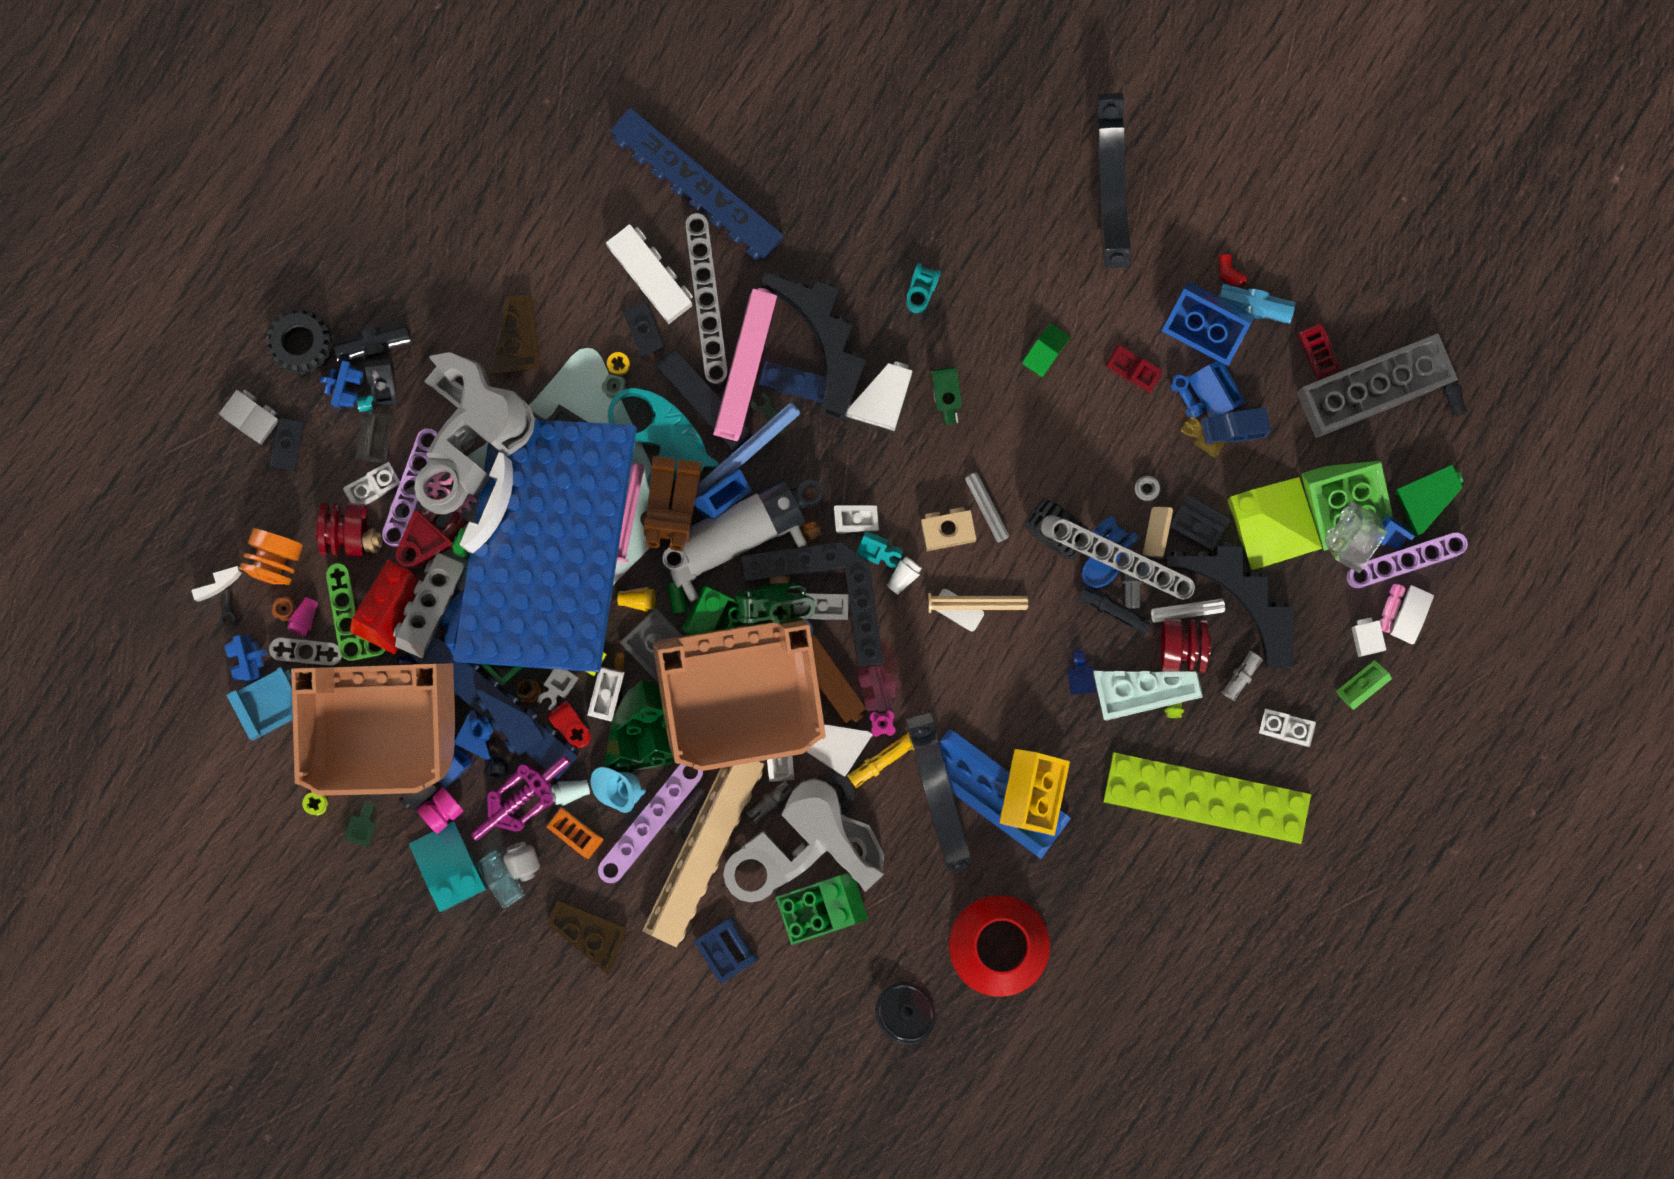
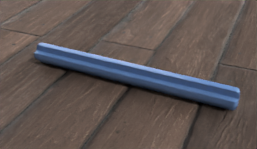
[694,403,800,507]

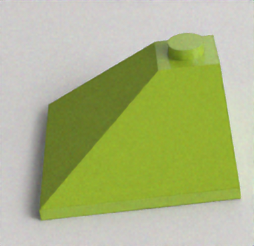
[1228,477,1322,571]

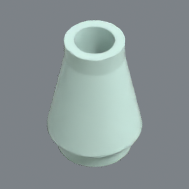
[551,780,590,806]

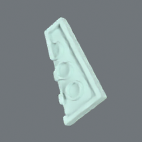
[1093,671,1203,720]

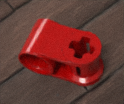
[546,700,591,748]

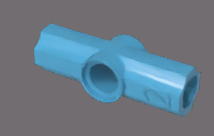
[1219,284,1296,324]

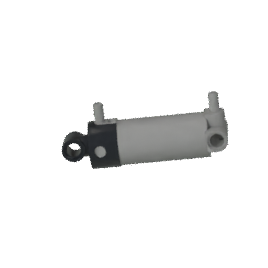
[663,479,823,602]

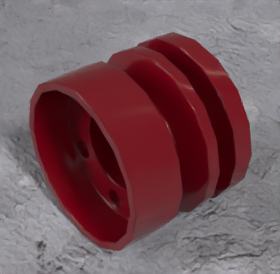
[316,503,367,556]
[1160,619,1211,673]

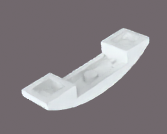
[460,452,513,553]

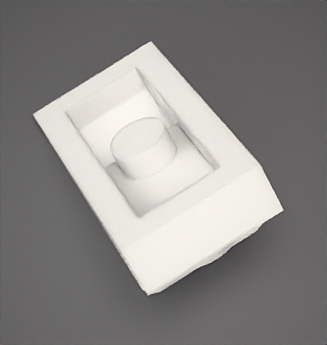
[834,506,879,534]

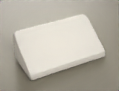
[587,667,624,721]

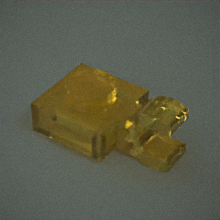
[1181,417,1226,458]

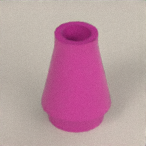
[287,597,318,637]

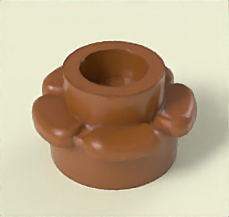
[272,596,297,621]

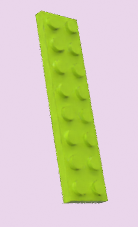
[1103,753,1311,844]

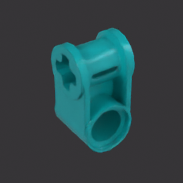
[906,262,941,313]

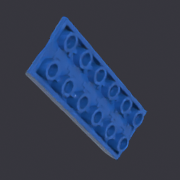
[939,729,1071,859]

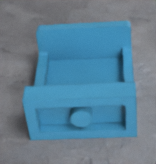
[227,667,293,741]

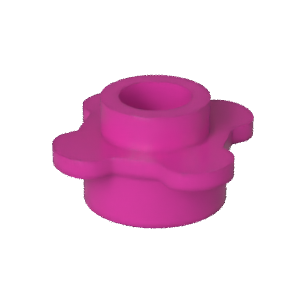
[870,711,896,737]

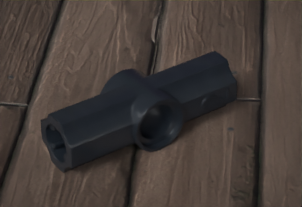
[333,322,412,363]

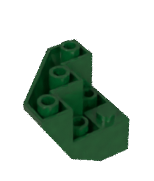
[604,680,675,772]

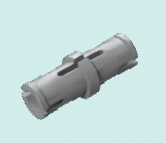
[1221,651,1263,701]

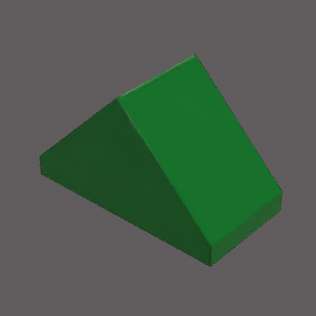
[1022,323,1071,378]

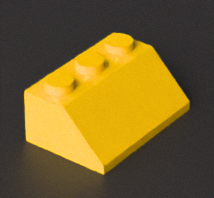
[1000,749,1070,836]

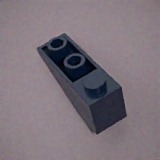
[476,689,545,756]

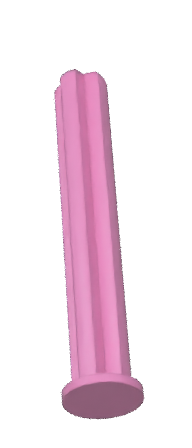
[617,463,644,563]

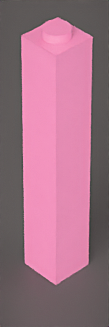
[713,288,777,441]

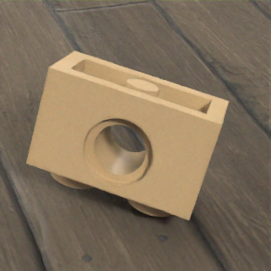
[921,507,976,551]

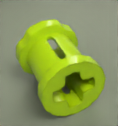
[302,792,328,815]

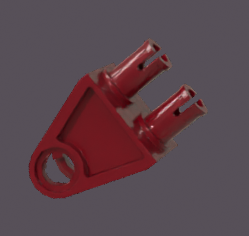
[396,494,469,568]

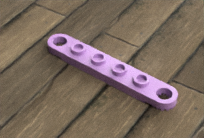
[598,764,703,883]

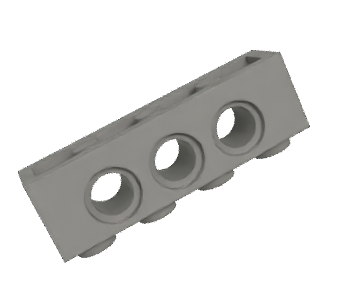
[393,553,465,658]

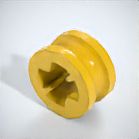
[607,352,630,376]

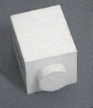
[1352,618,1386,657]

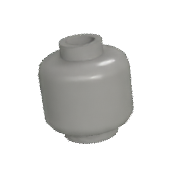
[503,842,540,881]

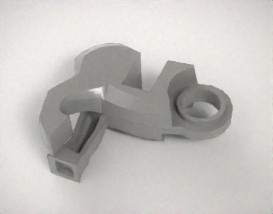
[414,352,535,515]
[723,779,885,902]

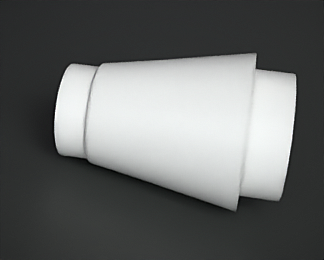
[887,556,922,595]

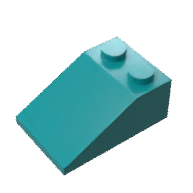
[409,821,487,912]

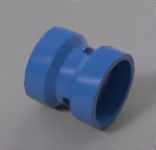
[1093,515,1128,544]

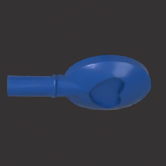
[1082,532,1140,589]

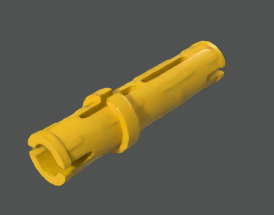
[847,732,912,788]

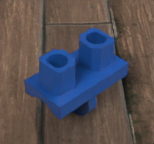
[319,361,364,409]
[224,635,268,681]

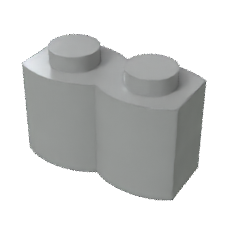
[219,390,279,445]

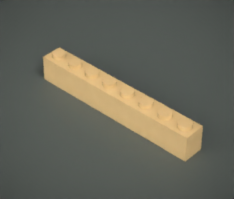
[642,761,764,948]

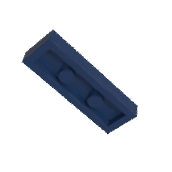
[759,361,826,403]

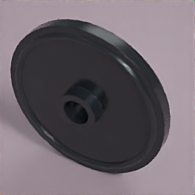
[875,982,936,1045]

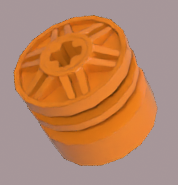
[239,528,303,586]

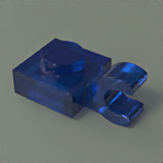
[1067,650,1096,695]

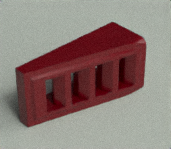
[1297,323,1341,380]

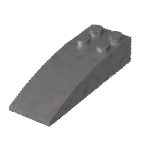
[1296,334,1458,438]

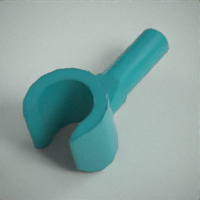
[357,395,373,412]

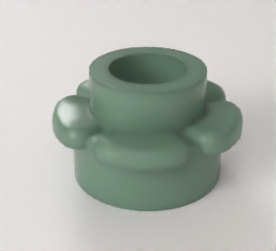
[602,374,626,399]

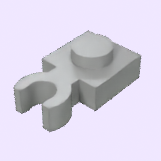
[537,669,579,711]

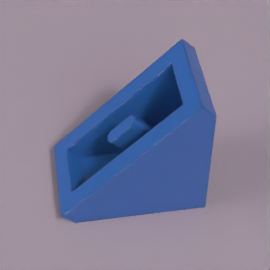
[454,710,492,760]

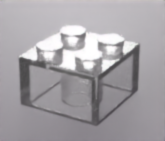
[1325,501,1388,574]

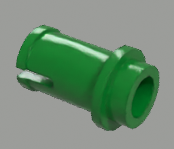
[665,582,688,614]

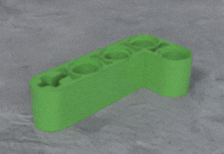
[326,564,388,662]

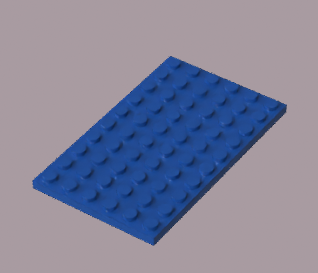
[453,420,637,672]

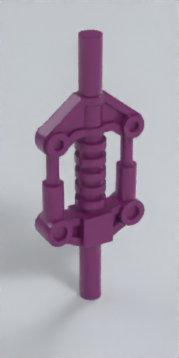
[471,755,570,841]

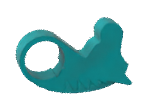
[607,388,719,490]

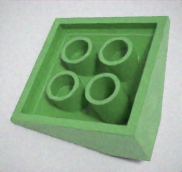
[1301,461,1393,551]

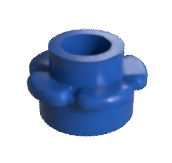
[470,716,493,741]

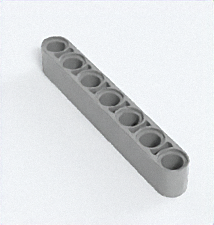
[686,213,728,386]
[1041,515,1195,599]

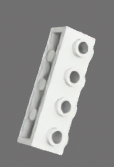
[606,224,693,324]

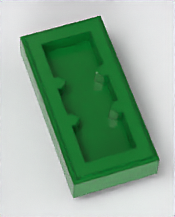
[452,528,470,560]

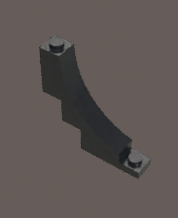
[1096,93,1131,268]
[906,712,972,872]

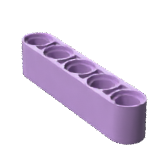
[382,429,437,548]
[1346,533,1468,588]

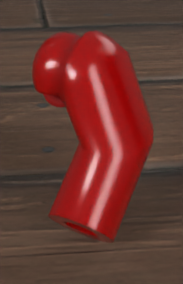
[1219,255,1247,287]

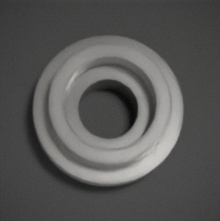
[1135,476,1160,501]

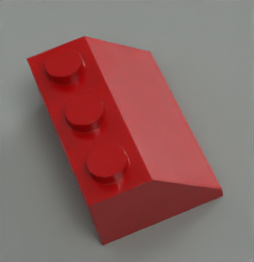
[350,560,426,655]

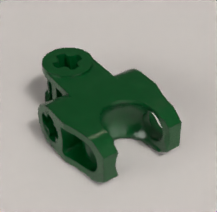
[736,583,815,624]

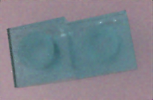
[475,850,525,909]

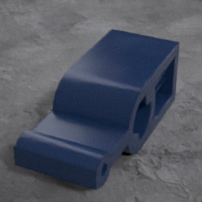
[1200,407,1271,444]

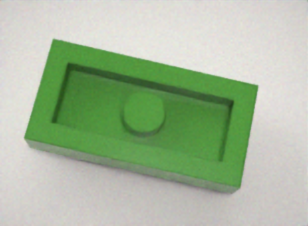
[1336,660,1392,710]

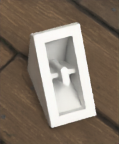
[767,756,794,782]

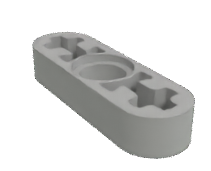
[269,638,343,666]

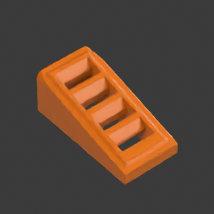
[546,807,603,859]

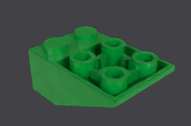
[682,584,772,635]
[776,873,868,945]

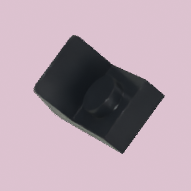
[365,359,398,407]

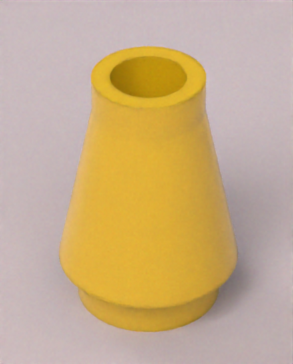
[617,587,656,612]

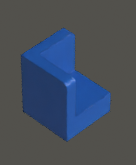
[1373,514,1415,550]

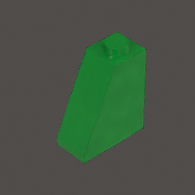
[1394,465,1463,537]

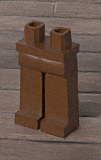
[644,456,702,551]

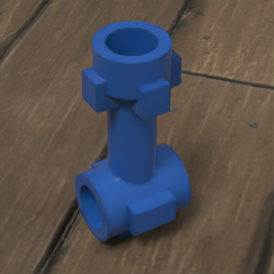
[1170,374,1205,420]

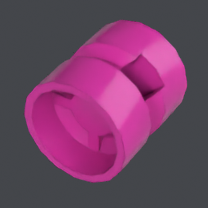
[416,786,464,834]

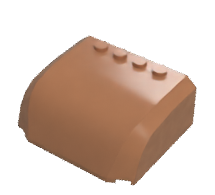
[653,620,826,771]
[291,663,455,796]

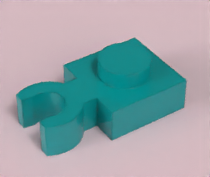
[856,531,903,568]

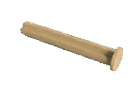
[928,593,1028,613]

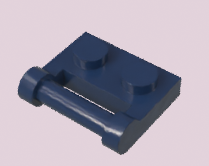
[694,917,759,984]

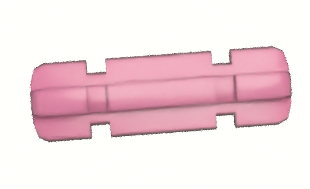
[1380,584,1406,633]

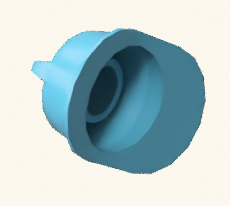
[590,767,646,813]

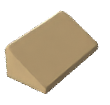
[1143,507,1173,559]

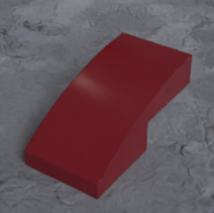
[1105,345,1163,393]

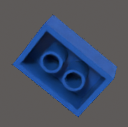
[1162,281,1255,366]

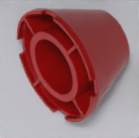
[949,895,1050,997]

